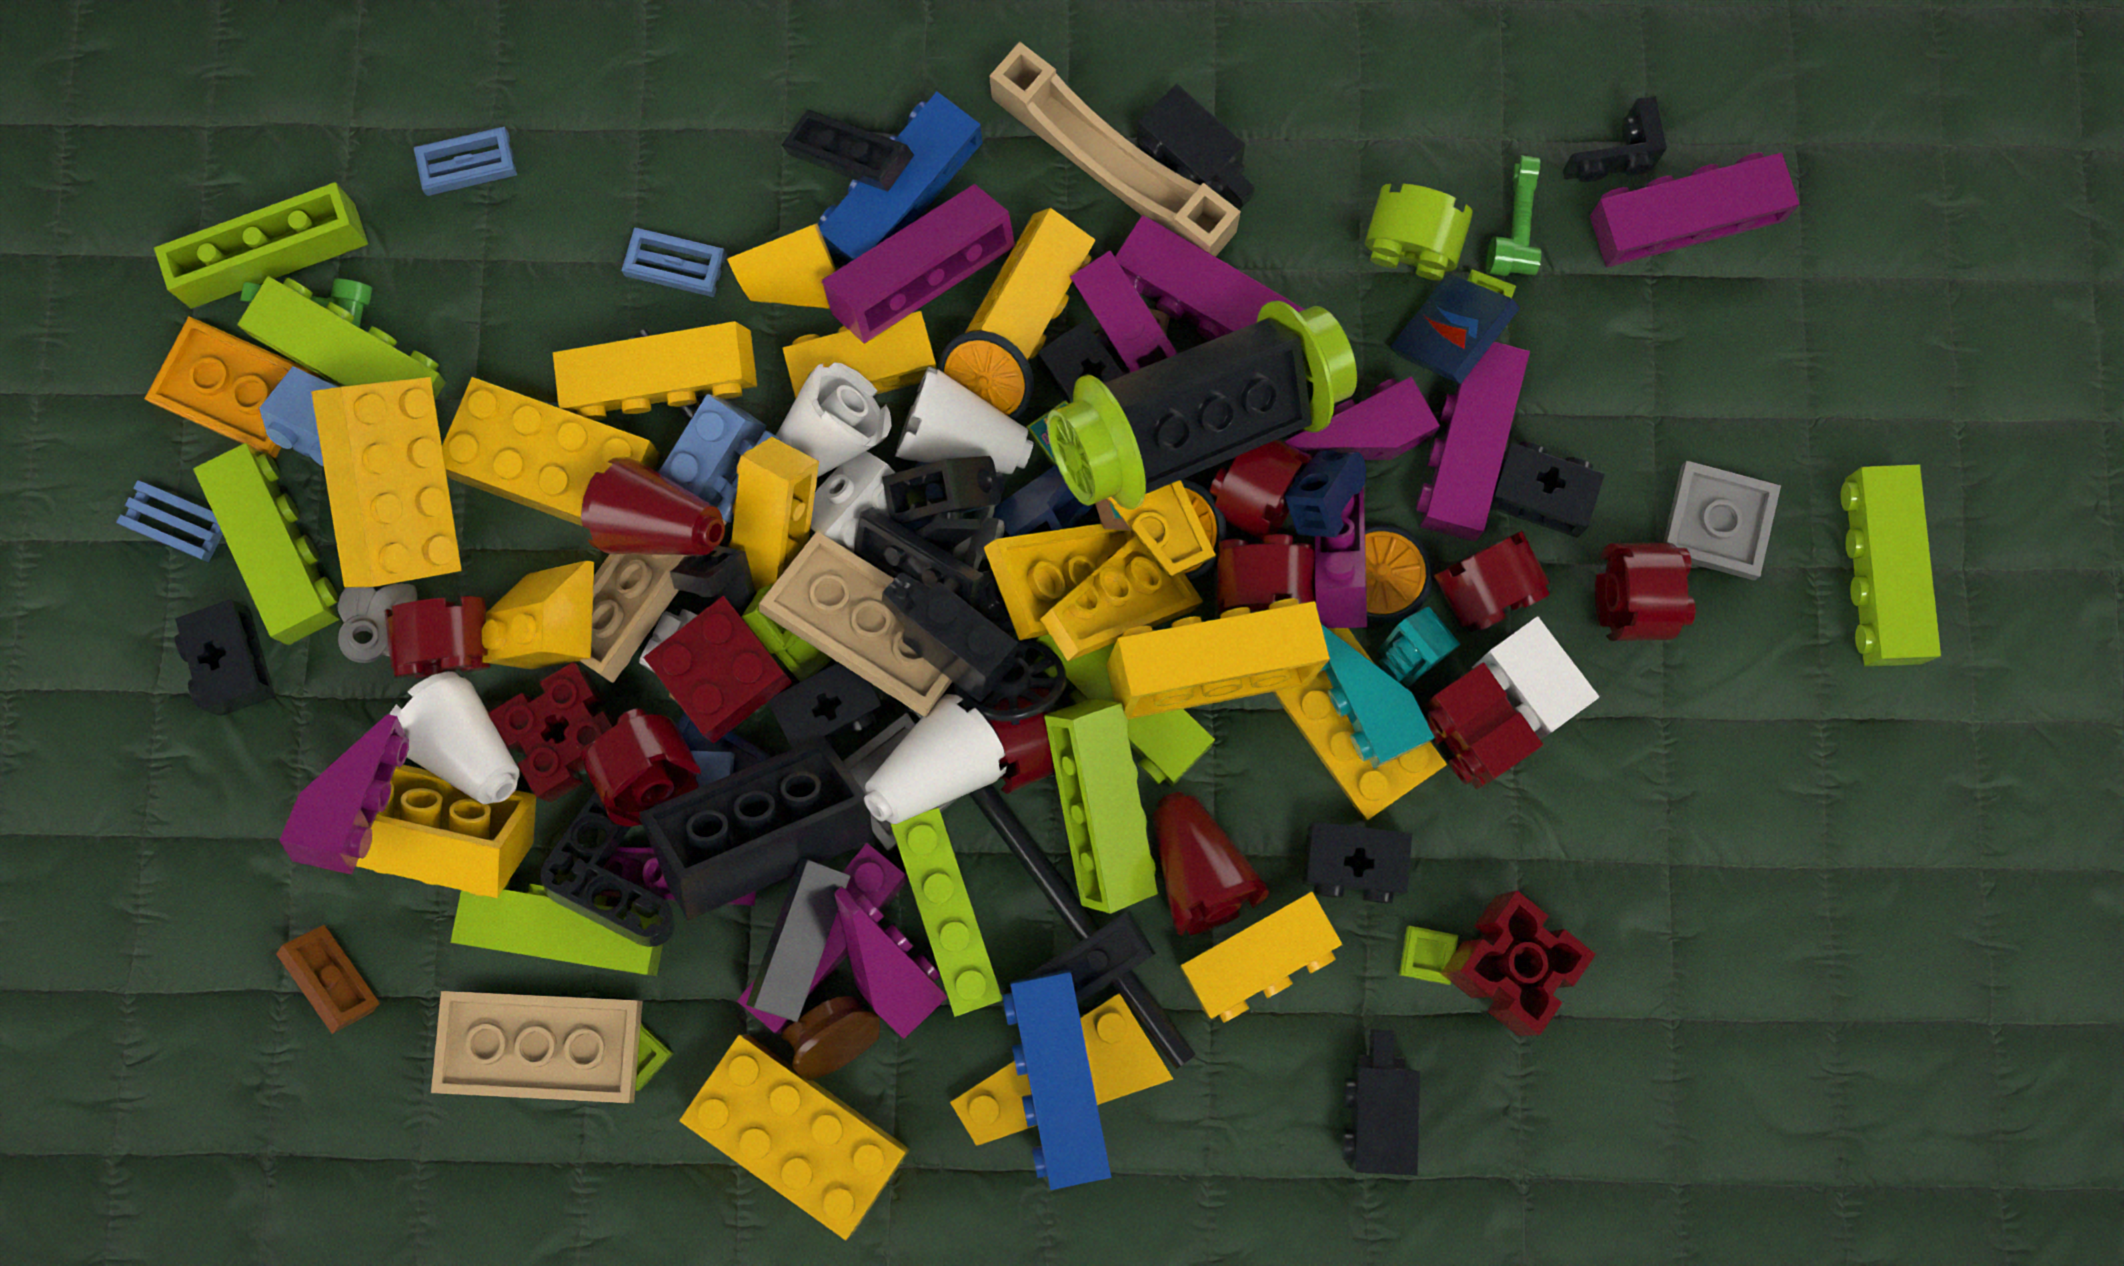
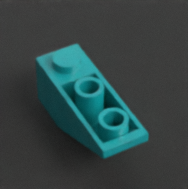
[1377,606,1460,688]
[1319,625,1435,769]

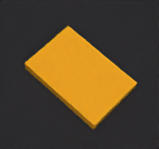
[144,316,319,459]

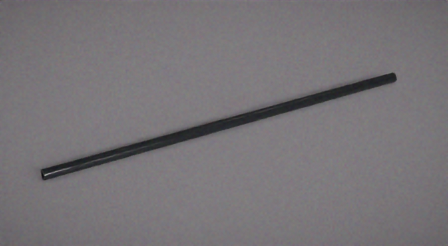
[631,329,1196,1069]

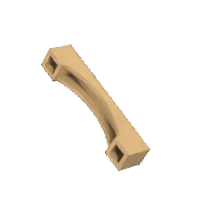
[990,42,1241,257]

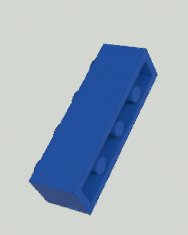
[818,91,983,265]
[1002,969,1112,1190]

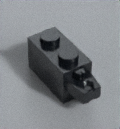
[1137,83,1255,210]
[882,572,1018,703]
[1342,1029,1420,1176]

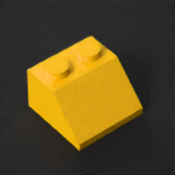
[482,561,594,669]

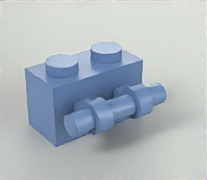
[259,366,336,467]
[658,394,782,523]

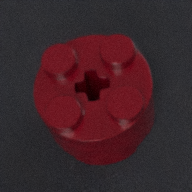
[1210,439,1312,540]
[1434,530,1550,633]
[1217,534,1316,615]
[1595,542,1696,641]
[384,596,491,679]
[967,688,1055,794]
[581,709,701,827]

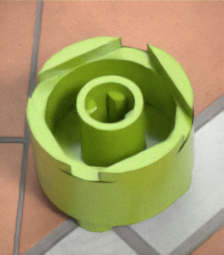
[1364,184,1473,281]

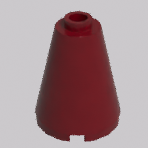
[581,457,725,555]
[1151,792,1269,936]

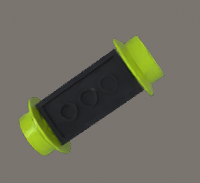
[1047,301,1357,510]

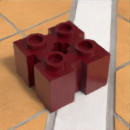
[488,662,617,803]
[1420,662,1544,790]
[1440,891,1596,1036]

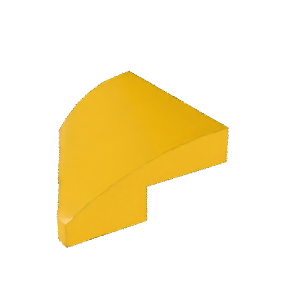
[727,223,839,309]

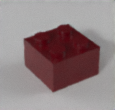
[643,596,792,744]

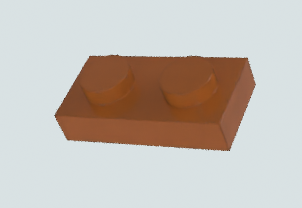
[276,925,380,1034]

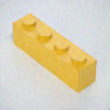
[553,321,757,421]

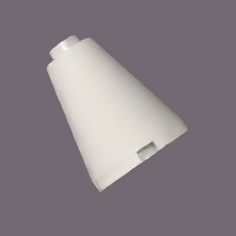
[776,362,892,478]
[895,366,1034,474]
[390,671,519,804]
[864,694,1006,824]

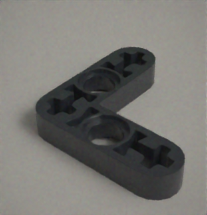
[541,790,675,947]

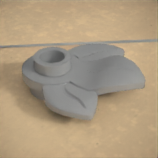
[949,506,1005,571]
[338,583,418,663]

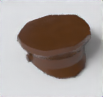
[781,996,880,1080]

